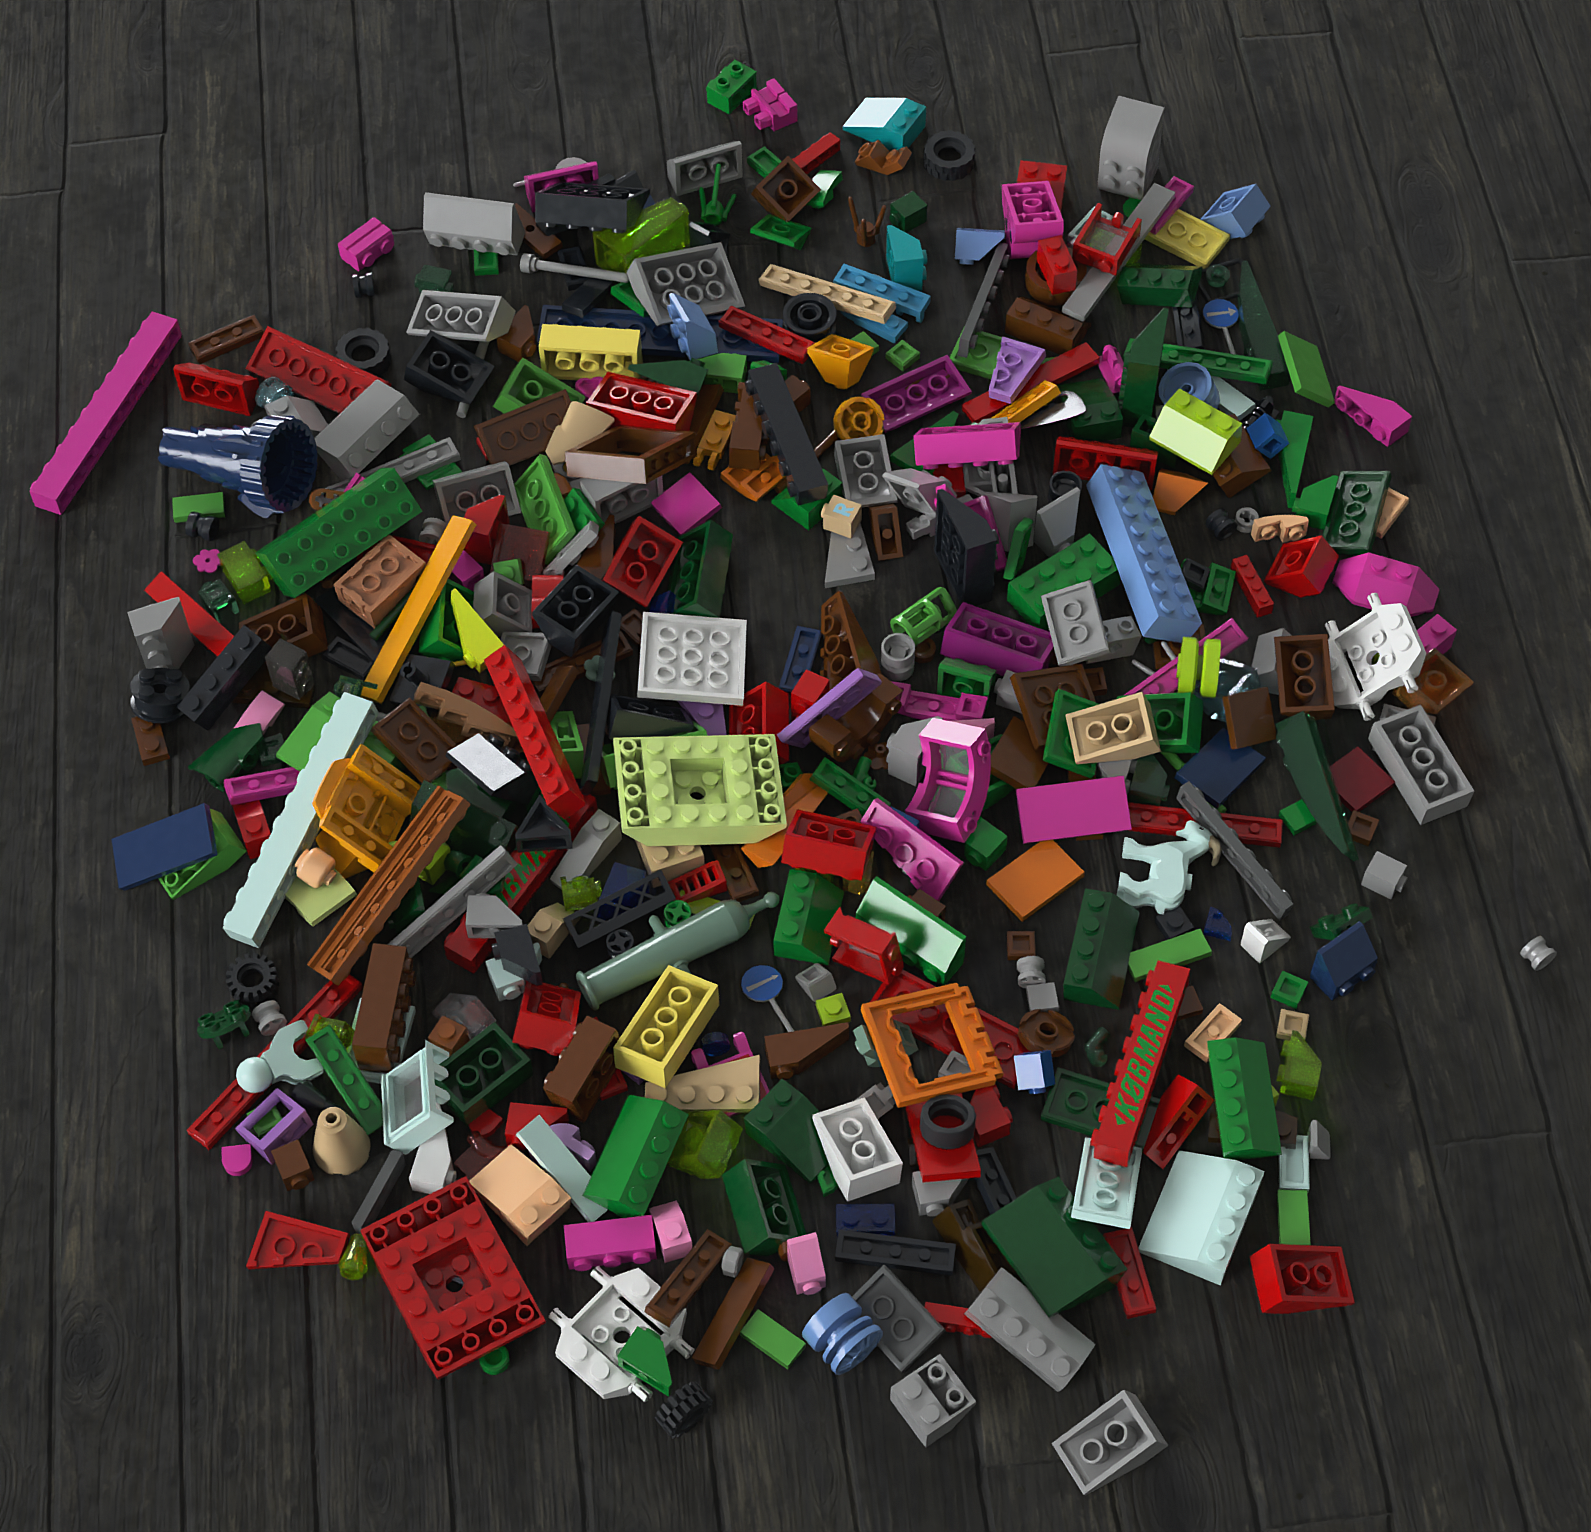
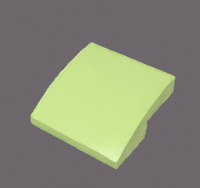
[285,868,357,926]

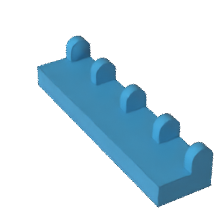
[833,264,931,323]

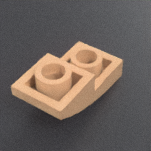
[1251,515,1309,543]

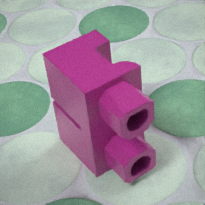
[743,78,797,131]

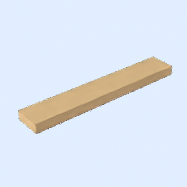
[759,264,896,324]

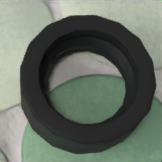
[920,1094,976,1149]

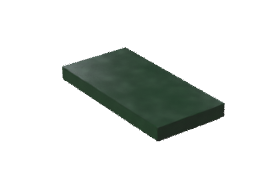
[1322,471,1392,555]
[1040,1067,1160,1153]

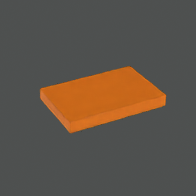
[986,840,1085,922]

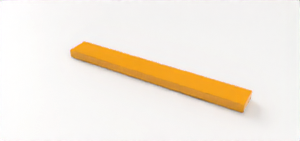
[358,515,476,704]

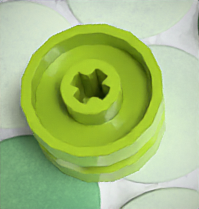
[1176,637,1221,698]

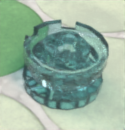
[255,376,294,410]

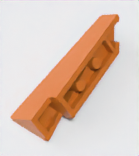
[741,773,828,868]

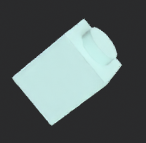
[486,942,542,1001]

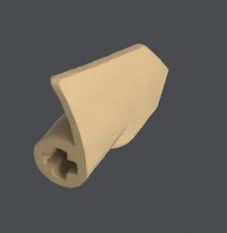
[545,401,615,465]

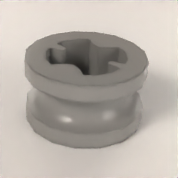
[1235,507,1259,533]

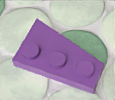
[989,336,1046,404]

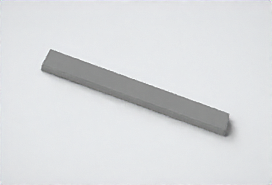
[1062,183,1175,322]

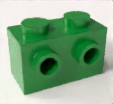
[706,60,757,114]

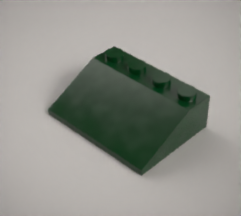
[1118,308,1169,428]
[981,1177,1128,1318]

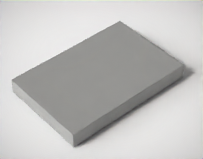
[1041,580,1111,667]

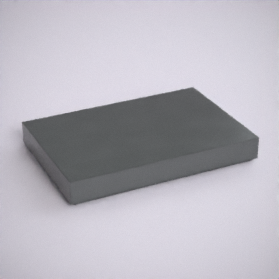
[852,1265,946,1373]

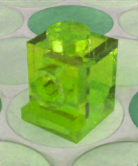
[560,876,602,912]
[304,1014,355,1050]

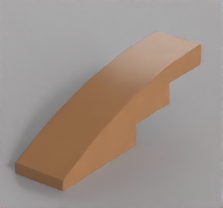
[413,682,518,748]

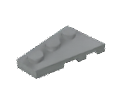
[825,523,875,588]

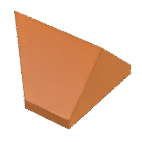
[1153,468,1208,515]

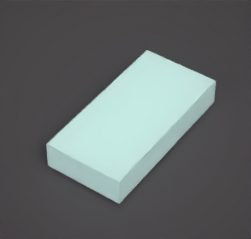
[1278,1135,1310,1193]

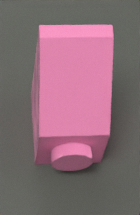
[649,1200,692,1263]
[787,1232,826,1295]

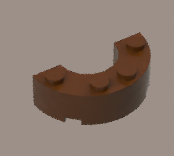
[809,673,903,762]

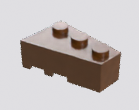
[729,382,769,470]

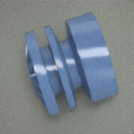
[802,1293,883,1375]

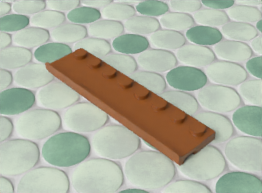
[307,785,471,986]

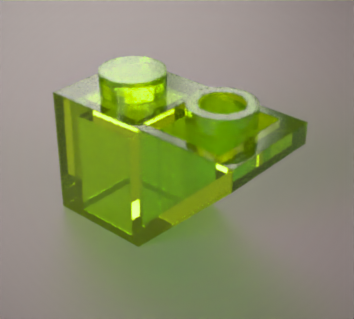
[1276,1030,1322,1100]

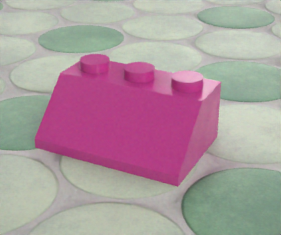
[524,161,599,213]

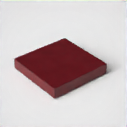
[1318,746,1395,813]

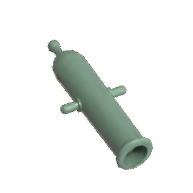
[576,892,779,1011]

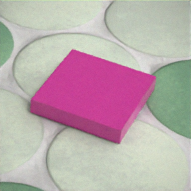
[651,472,722,536]

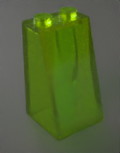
[593,197,690,283]

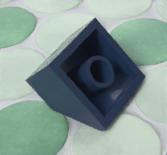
[1310,921,1378,1001]

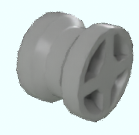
[419,518,447,545]
[1520,936,1557,971]
[1016,956,1046,988]
[252,1000,287,1036]

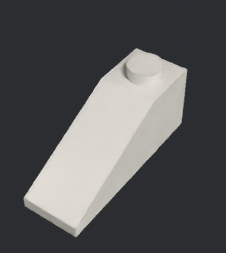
[409,1102,456,1194]

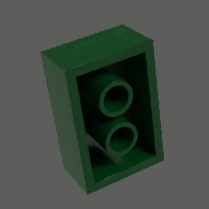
[435,1022,533,1127]

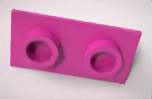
[1098,345,1126,395]

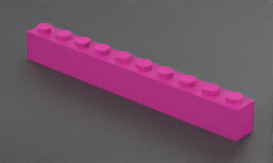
[29,311,182,515]

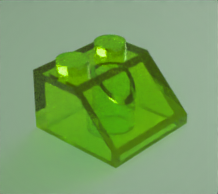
[667,1110,743,1179]

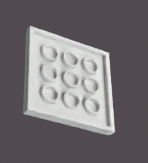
[637,612,747,706]

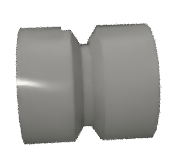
[881,633,915,681]

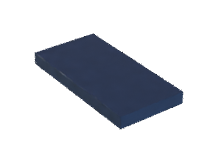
[111,803,218,891]

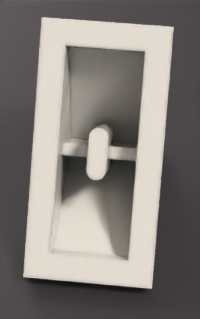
[1240,919,1291,963]

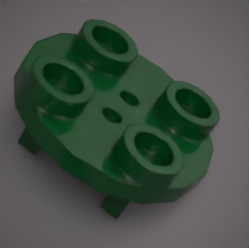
[197,1000,251,1050]

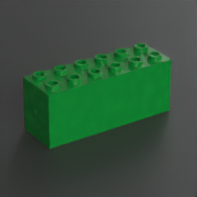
[255,468,422,598]

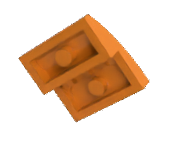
[720,453,786,502]

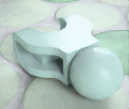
[236,1020,325,1093]

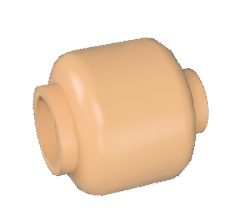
[294,848,337,889]

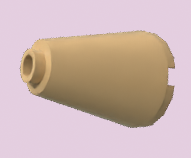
[313,1107,370,1175]

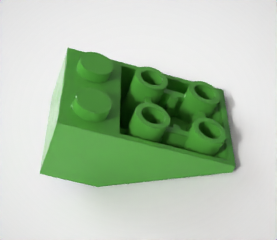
[158,809,247,900]

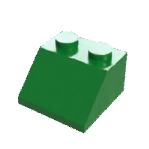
[771,469,843,531]
[937,657,997,709]

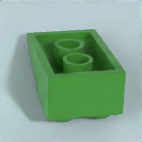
[493,358,586,414]

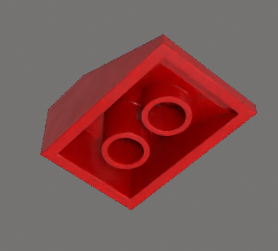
[1017,160,1067,213]
[602,516,683,607]
[512,981,581,1056]
[1249,1244,1355,1314]

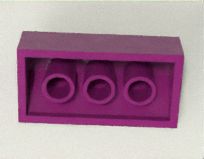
[940,602,1055,677]

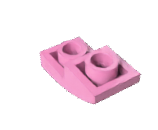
[234,691,285,735]

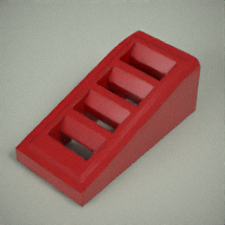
[668,860,727,903]

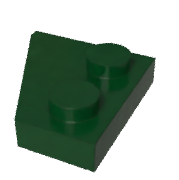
[1310,904,1373,940]

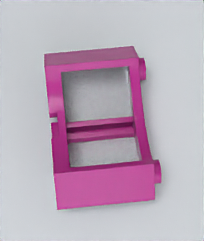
[905,718,991,843]

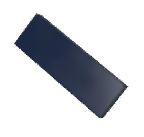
[779,626,822,696]

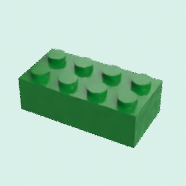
[1007,533,1120,630]

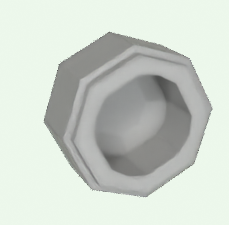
[721,1246,744,1278]

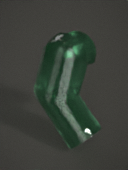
[1085,1027,1110,1067]

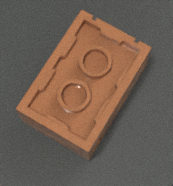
[334,534,426,628]

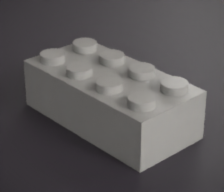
[1368,705,1474,825]

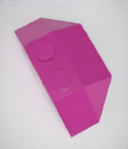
[1332,552,1440,617]

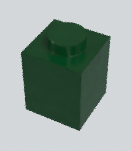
[889,191,927,233]

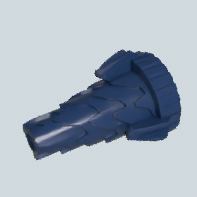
[158,415,318,518]

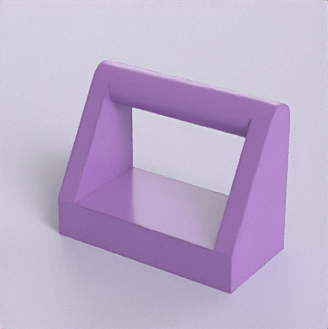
[235,1088,314,1164]

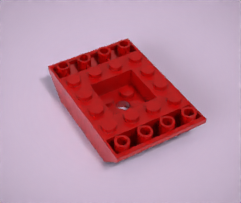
[360,1176,546,1380]

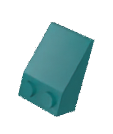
[843,98,926,151]

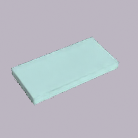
[1071,1137,1142,1229]

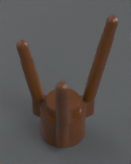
[848,197,886,247]

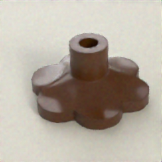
[864,742,889,770]

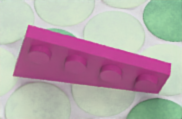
[860,798,964,901]

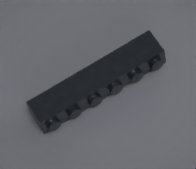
[745,363,828,506]

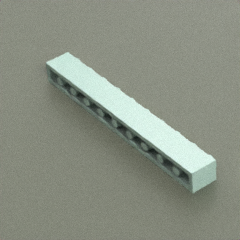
[223,692,379,948]

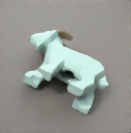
[1117,820,1222,915]

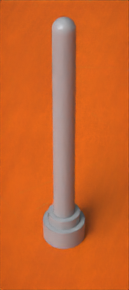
[520,253,629,283]

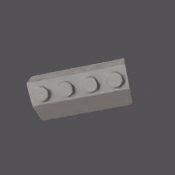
[423,192,526,255]
[406,290,516,342]
[314,379,420,481]
[964,1267,1096,1392]

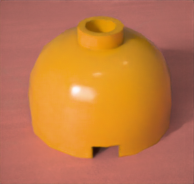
[833,397,884,440]

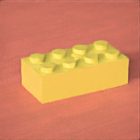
[539,324,643,380]
[613,965,719,1088]

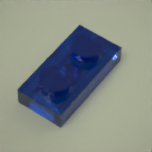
[836,1204,895,1236]

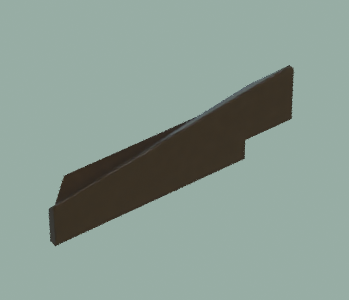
[932,1199,1026,1293]

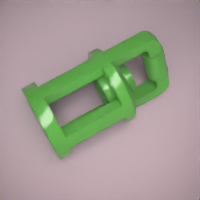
[890,587,957,647]

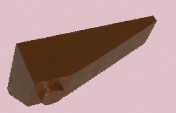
[820,591,882,690]

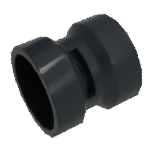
[185,511,219,542]

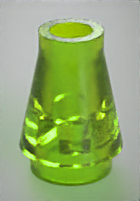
[338,1234,368,1280]

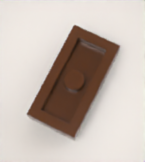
[131,717,170,766]

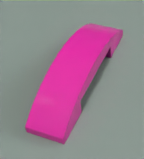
[891,681,988,721]

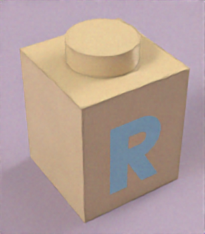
[821,495,862,538]

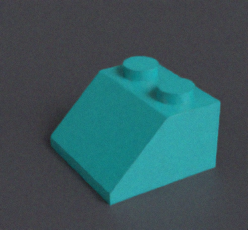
[886,225,927,291]

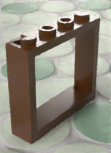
[565,425,697,484]

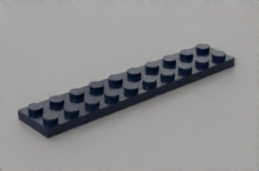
[537,305,783,363]

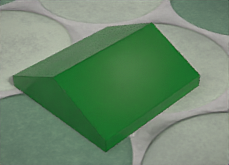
[750,214,811,250]

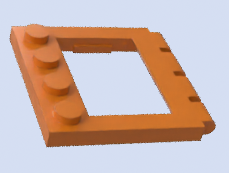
[860,983,1004,1108]

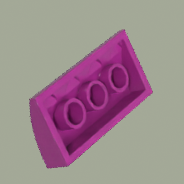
[861,355,972,433]

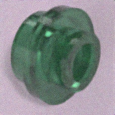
[1206,265,1230,287]

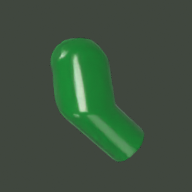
[852,756,877,790]

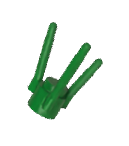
[699,163,737,226]

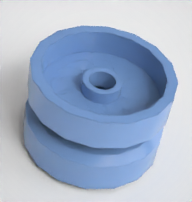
[1158,362,1220,409]

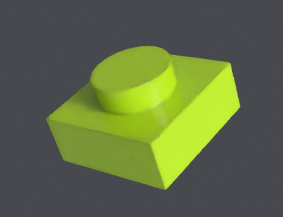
[815,993,851,1026]

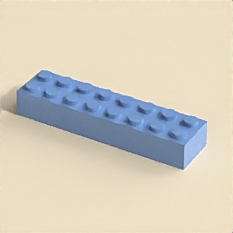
[1086,464,1202,643]

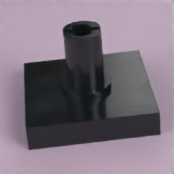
[389,654,456,713]

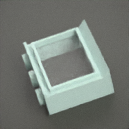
[381,1040,454,1155]

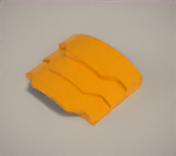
[312,744,426,872]

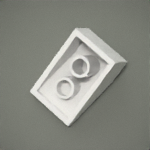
[812,1097,903,1201]

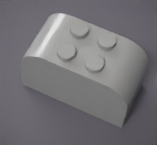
[1098,96,1164,200]

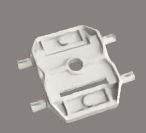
[1325,593,1426,721]
[549,1266,694,1402]

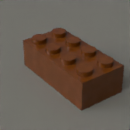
[352,943,416,1073]

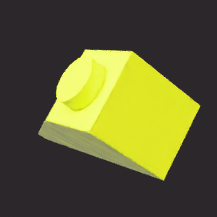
[451,588,504,673]

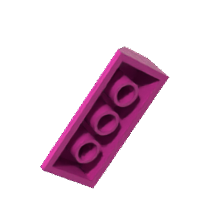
[914,422,1021,469]

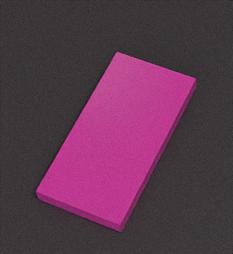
[1016,776,1132,844]

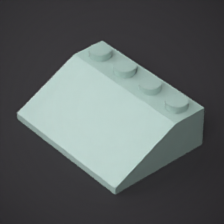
[1138,1150,1265,1285]

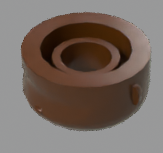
[1025,247,1087,306]

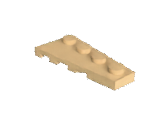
[645,1055,760,1113]

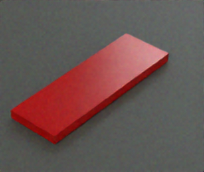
[245,326,392,414]
[870,969,1031,1089]

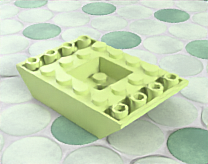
[613,734,787,846]

